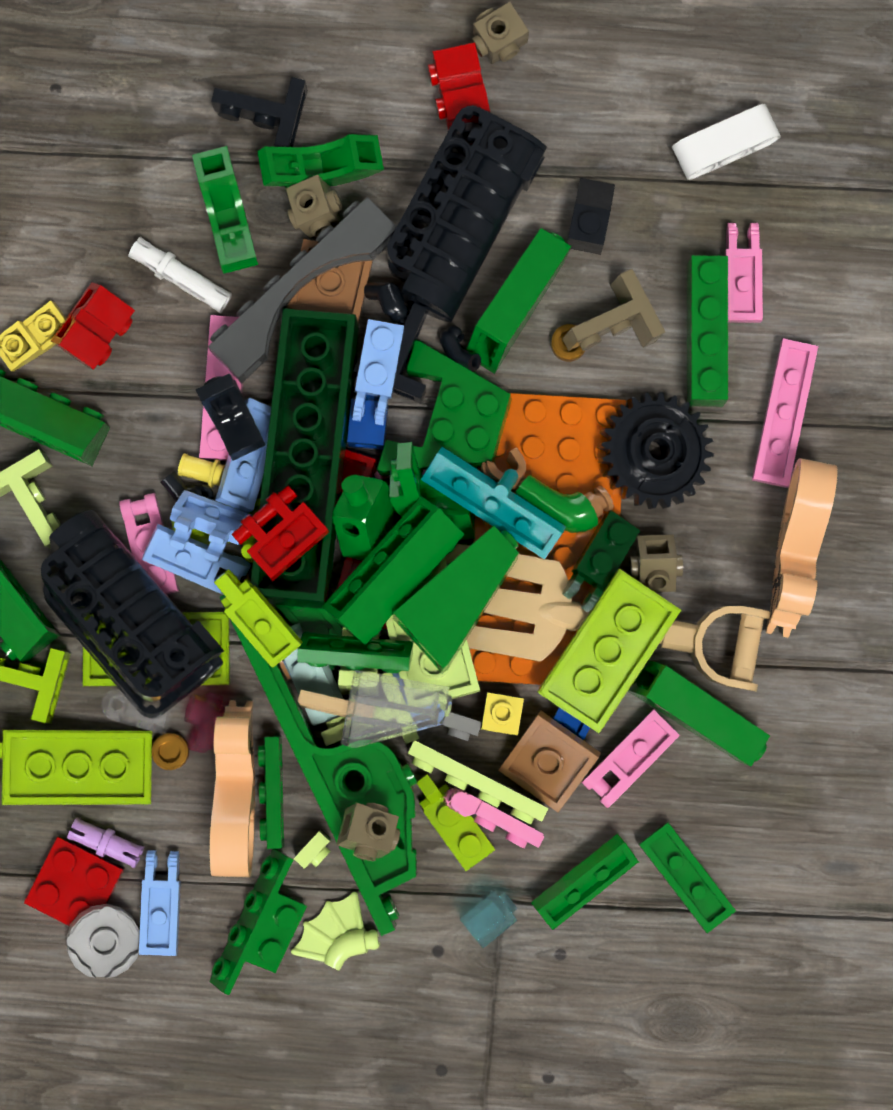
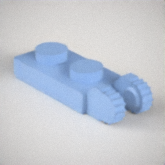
[352,319,404,425]
[139,850,181,956]

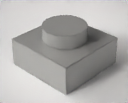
[442,711,482,741]

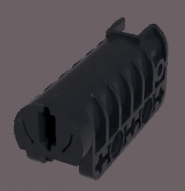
[387,106,547,322]
[41,510,224,718]

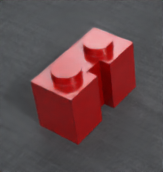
[427,42,490,130]
[51,282,135,370]

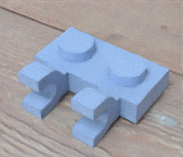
[169,490,252,563]

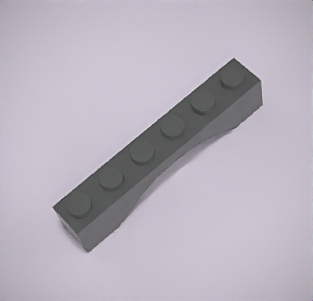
[208,197,397,384]

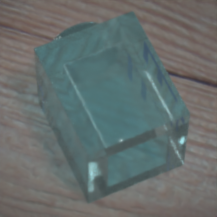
[459,889,518,948]

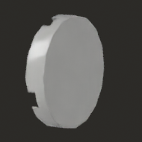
[66,904,140,978]

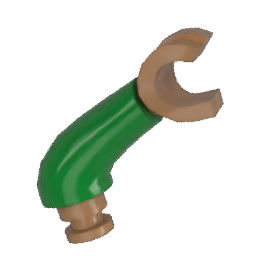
[480,447,614,533]

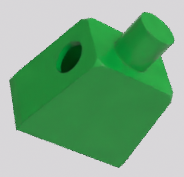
[332,475,399,561]

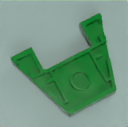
[377,340,512,476]

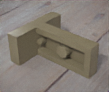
[562,269,665,351]

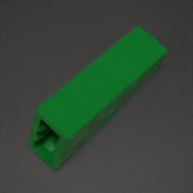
[466,228,572,374]
[393,526,519,674]
[628,660,770,767]

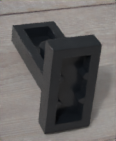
[211,77,307,147]
[353,303,427,404]
[195,373,266,461]

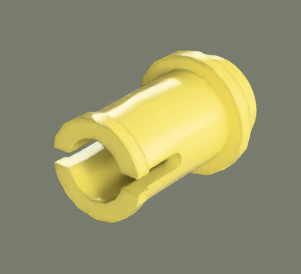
[178,453,225,488]

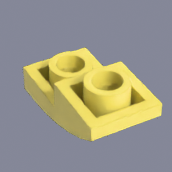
[0,300,66,372]

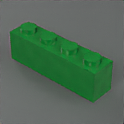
[687,255,728,407]
[322,496,465,645]

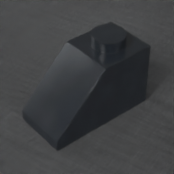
[567,178,615,255]

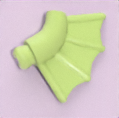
[291,891,380,971]

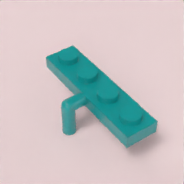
[421,447,566,560]

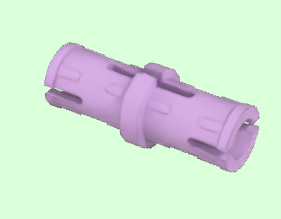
[67,817,144,868]

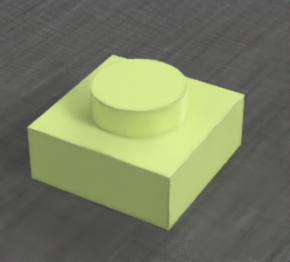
[294,830,331,869]

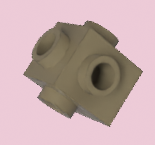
[471,2,529,64]
[286,175,342,238]
[630,534,683,593]
[336,803,400,861]

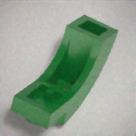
[257,134,384,190]
[192,146,258,274]
[389,442,475,540]

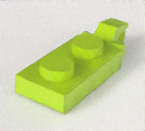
[214,569,303,668]
[417,774,495,871]

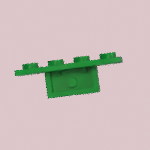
[209,849,307,995]

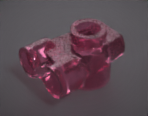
[184,693,225,753]

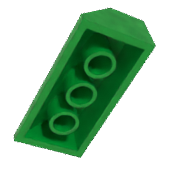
[0,369,110,467]
[0,559,61,663]

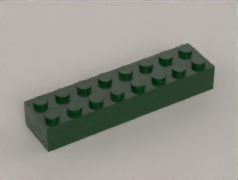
[251,309,359,609]

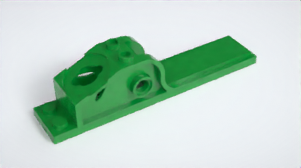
[220,595,418,936]

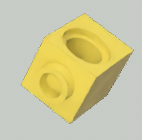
[481,692,524,736]

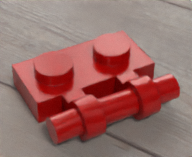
[231,486,329,581]

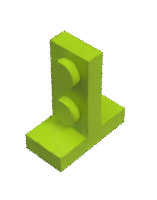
[0,648,71,724]

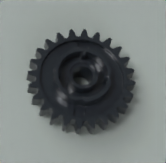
[597,392,714,509]

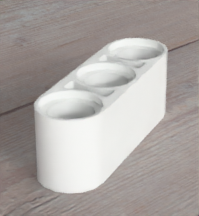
[672,104,781,180]

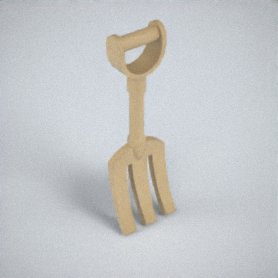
[445,544,771,692]

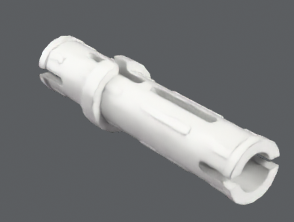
[128,237,232,313]

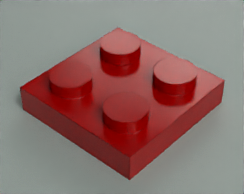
[24,836,125,926]

